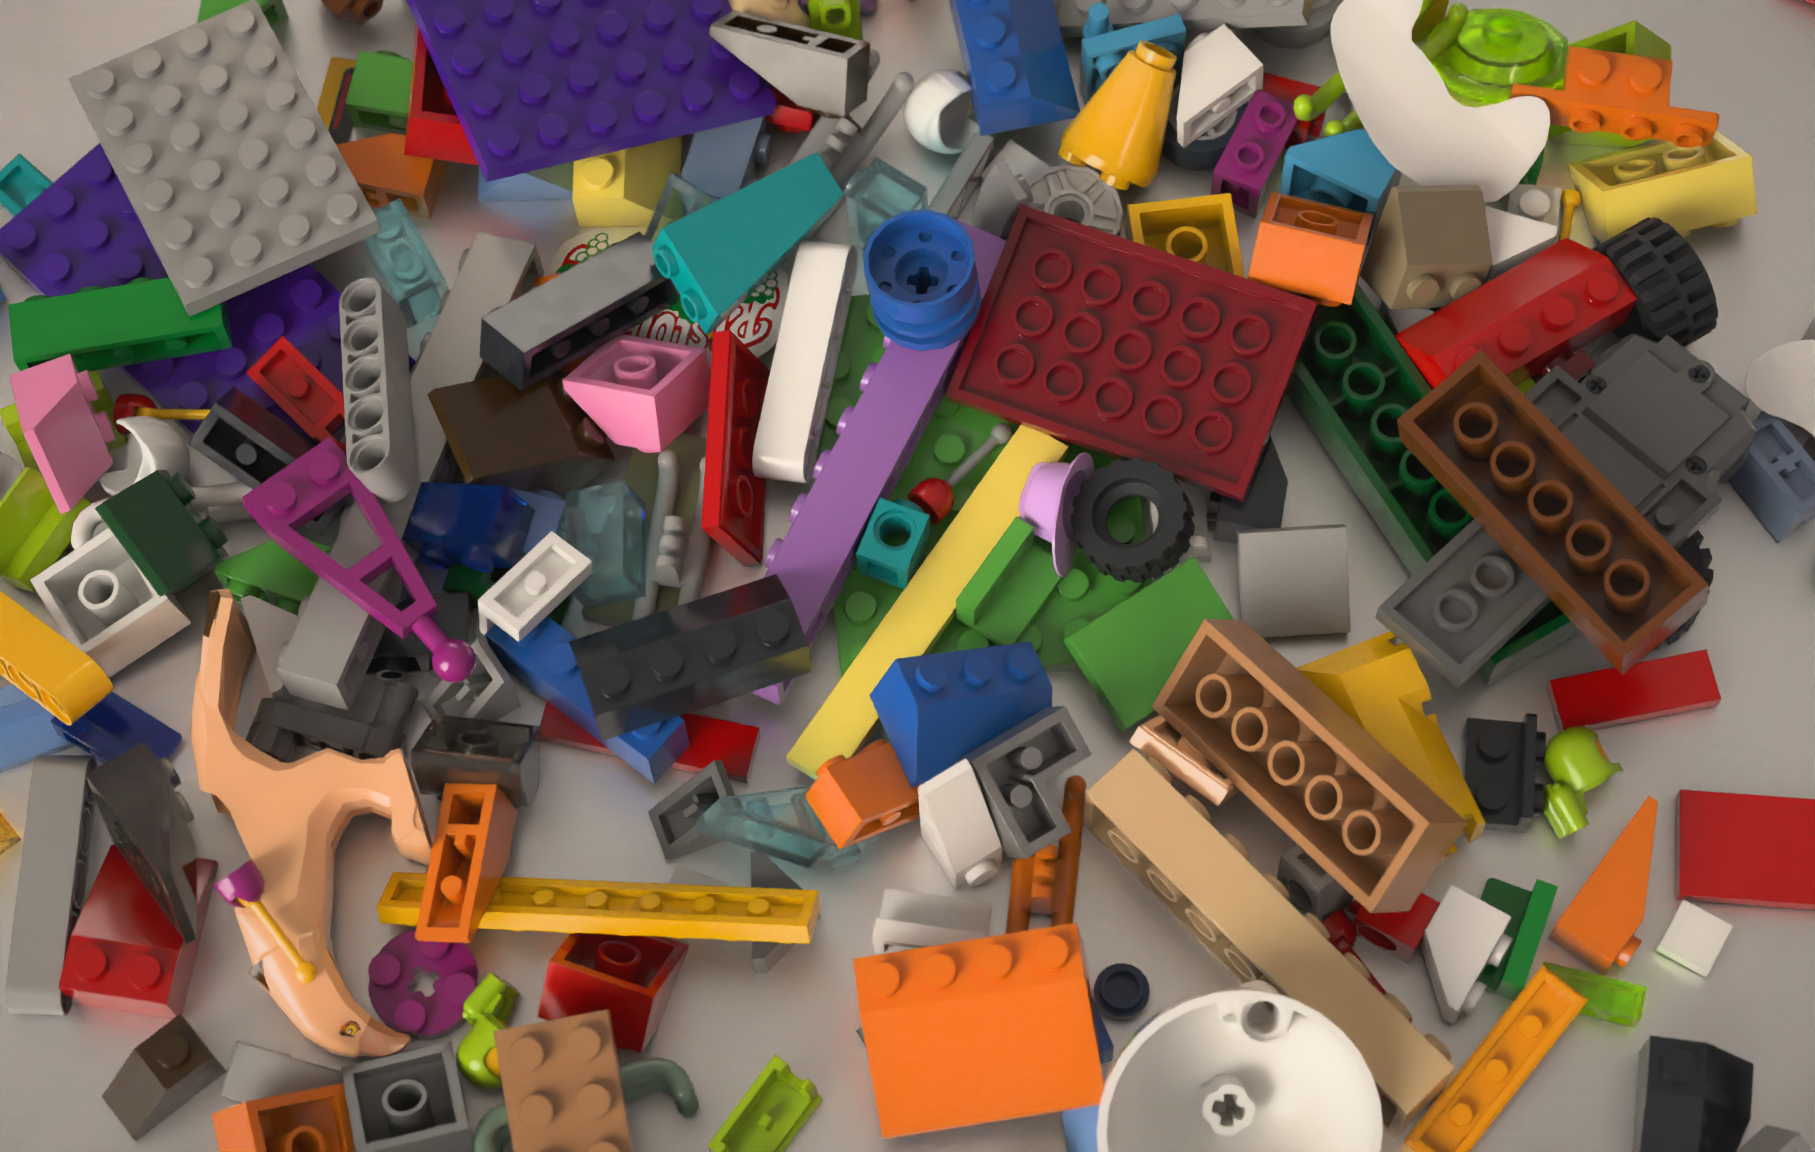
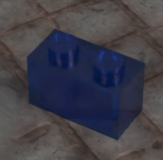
[401,482,536,572]

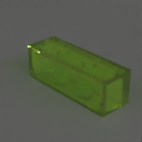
[1539,961,1647,1029]

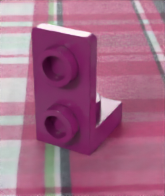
[1210,90,1299,219]

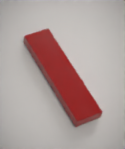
[537,701,760,784]

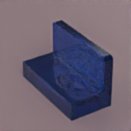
[50,692,183,791]

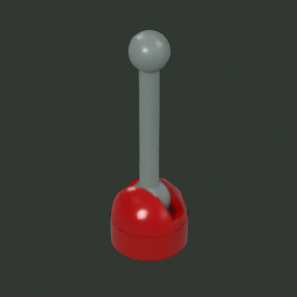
[908,423,1012,525]

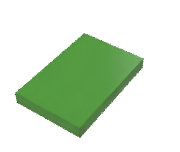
[1063,556,1234,732]

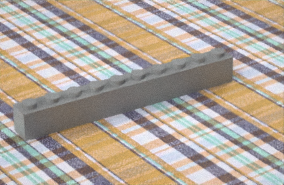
[277,231,545,710]

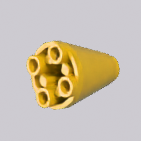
[1058,41,1177,190]

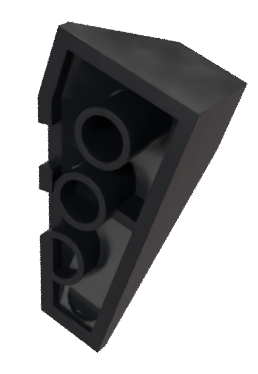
[1632,1036,1754,1152]

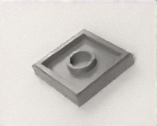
[1237,524,1350,638]

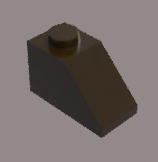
[102,1013,226,1141]

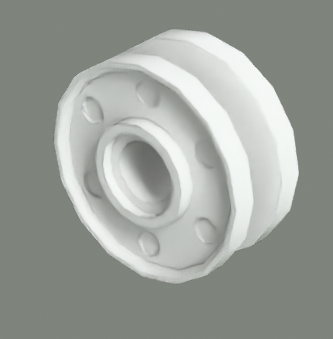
[1027,164,1123,237]

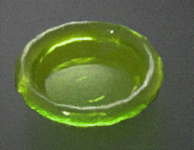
[1426,8,1570,104]

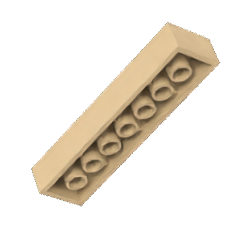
[1083,748,1456,1139]

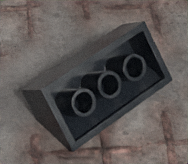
[569,574,812,741]

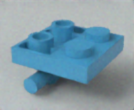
[1080,3,1186,105]

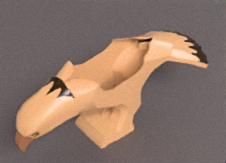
[190,588,433,1058]

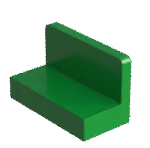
[1478,878,1558,1001]

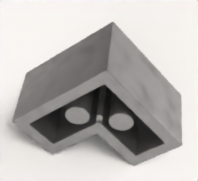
[955,706,1092,859]

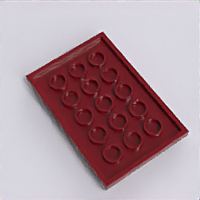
[945,204,1318,502]

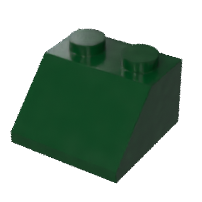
[94,470,230,597]

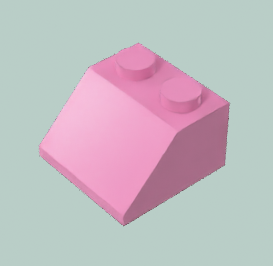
[563,334,710,453]
[9,354,116,514]

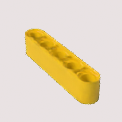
[0,591,114,725]

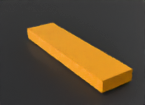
[1404,965,1588,1152]

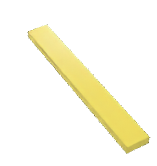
[786,425,1068,780]

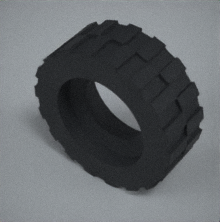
[1071,457,1195,583]

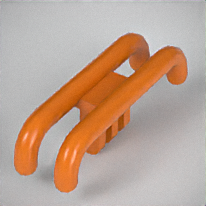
[1005,775,1086,934]

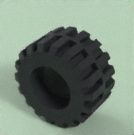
[1592,217,1718,347]

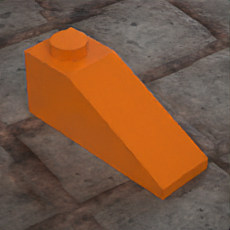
[336,133,447,219]
[415,783,518,943]
[1548,796,1658,977]

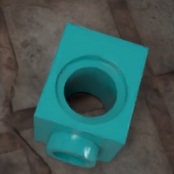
[856,498,931,589]

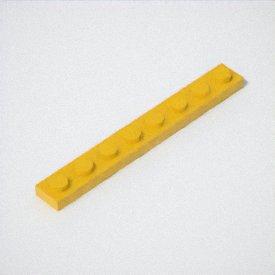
[377,872,821,944]

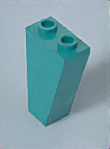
[651,152,844,335]

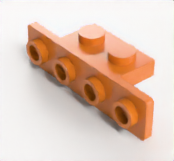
[1508,46,1719,148]

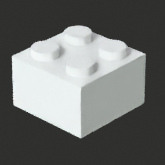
[30,528,191,678]

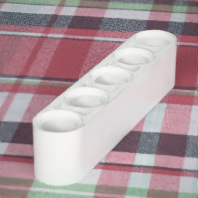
[752,240,857,483]

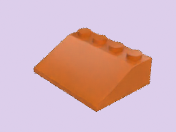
[853,923,1105,1139]

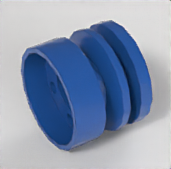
[863,209,982,351]

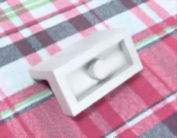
[478,531,592,642]
[872,888,991,954]

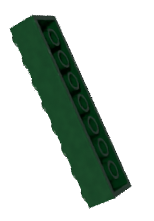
[1287,283,1579,686]

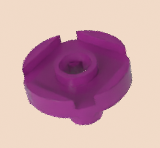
[368,929,481,1040]

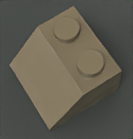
[1359,185,1492,310]

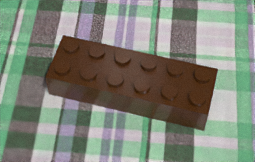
[1397,349,1709,675]

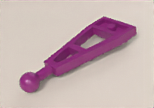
[242,437,476,683]

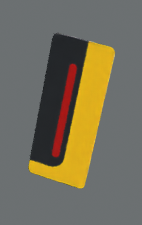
[317,57,357,145]

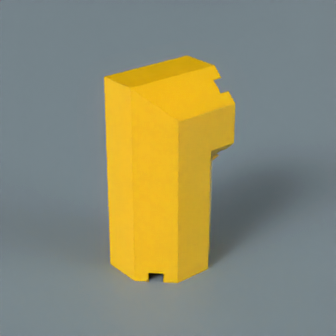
[1297,631,1485,860]

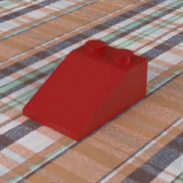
[58,845,218,1019]

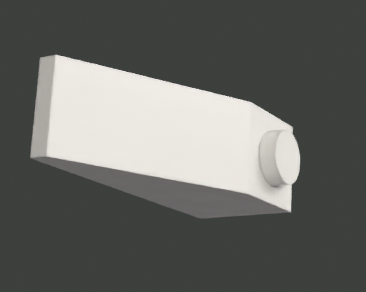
[918,758,1002,890]

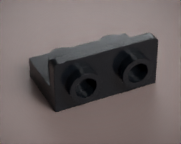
[1462,713,1546,833]

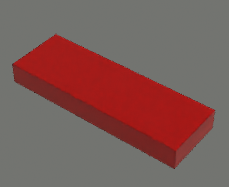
[1547,649,1721,732]

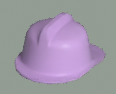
[1019,452,1094,577]

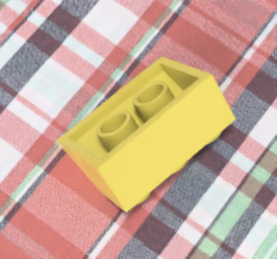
[1568,130,1757,243]
[572,136,682,227]

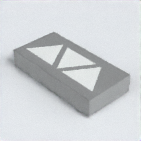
[927,130,994,220]

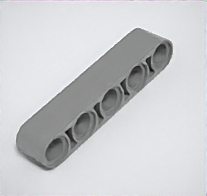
[339,277,416,504]
[5,755,98,1015]

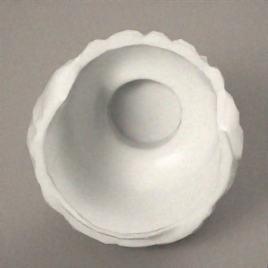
[903,69,979,155]
[99,416,190,496]

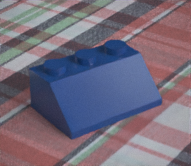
[949,0,1080,136]
[869,642,1052,787]

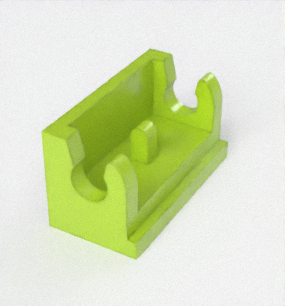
[707,1054,823,1152]

